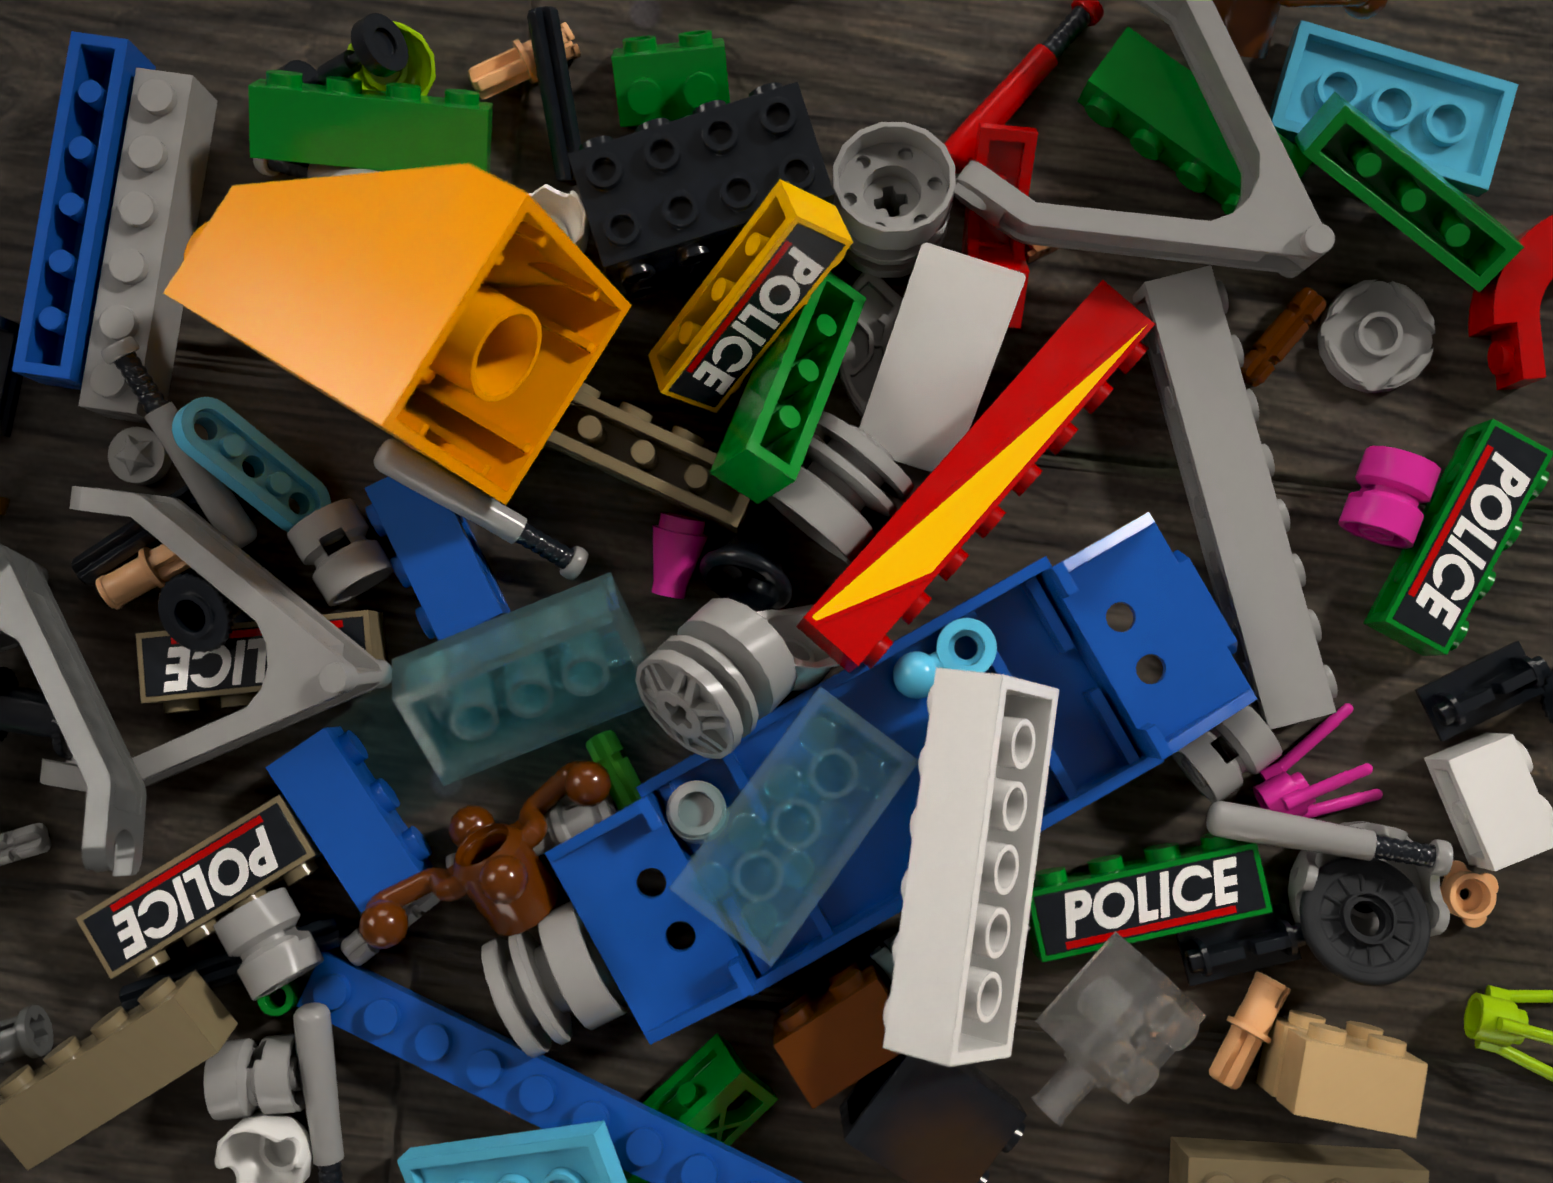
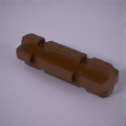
[1240,287,1326,387]

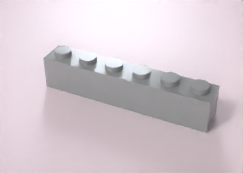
[78,67,218,424]

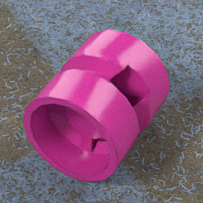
[1338,446,1441,549]

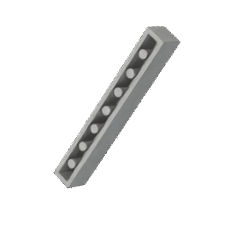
[1132,265,1338,730]

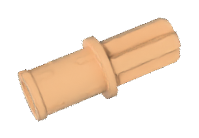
[468,22,581,99]
[96,544,191,610]
[1209,971,1291,1090]

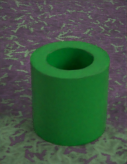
[257,977,304,1016]

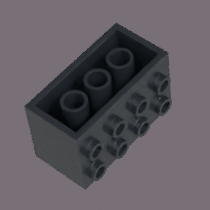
[567,82,835,300]

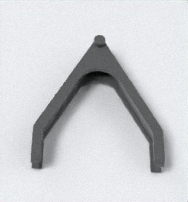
[0,544,147,877]

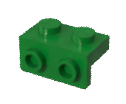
[611,30,730,127]

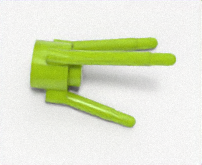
[1464,985,1553,1082]

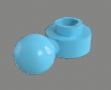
[893,618,997,699]

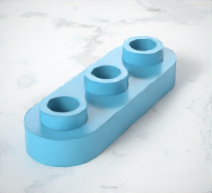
[172,397,331,532]

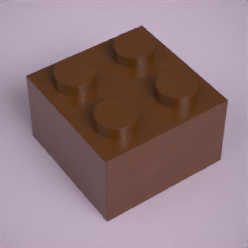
[773,958,900,1109]

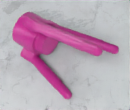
[1253,703,1383,818]

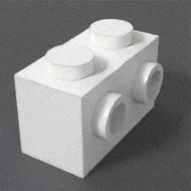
[1424,732,1553,871]

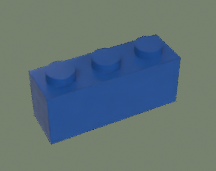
[365,477,513,645]
[265,726,434,914]

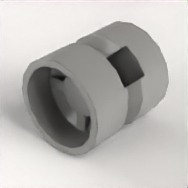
[287,498,394,606]
[1172,705,1283,803]
[213,887,324,1001]
[203,1033,305,1121]

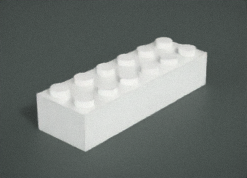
[883,667,1059,1067]

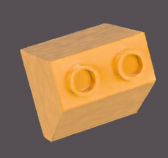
[163,163,632,505]

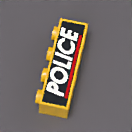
[648,179,853,413]

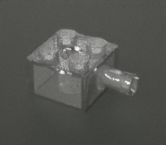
[1031,931,1206,1127]

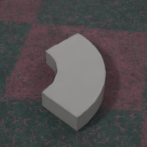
[839,272,903,418]

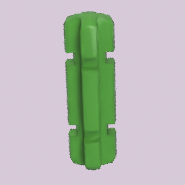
[586,730,641,810]

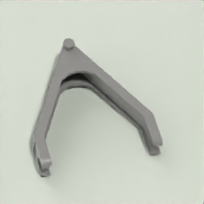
[954,0,1335,278]
[40,486,393,792]

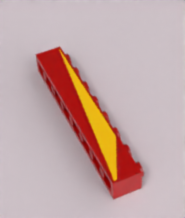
[796,279,1155,674]

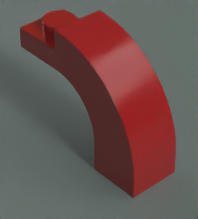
[962,123,1038,328]
[1468,215,1553,390]

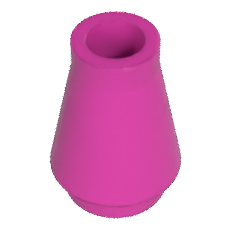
[651,512,709,599]

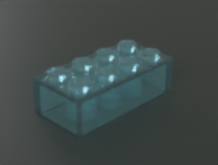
[392,572,649,786]
[668,686,919,967]

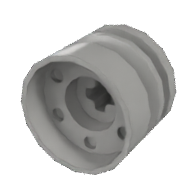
[832,122,956,278]
[766,411,914,565]
[635,598,797,759]
[481,901,628,1059]

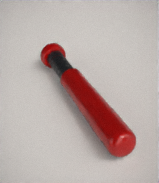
[943,0,1104,174]

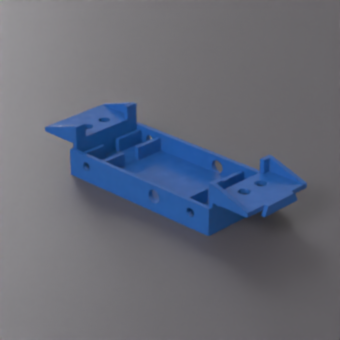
[545,512,1257,1045]

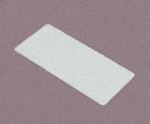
[859,243,1026,472]

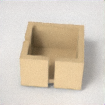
[1256,1010,1428,1138]

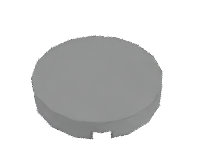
[1317,280,1435,393]

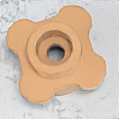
[1440,860,1499,928]

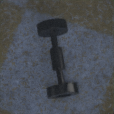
[277,13,408,85]

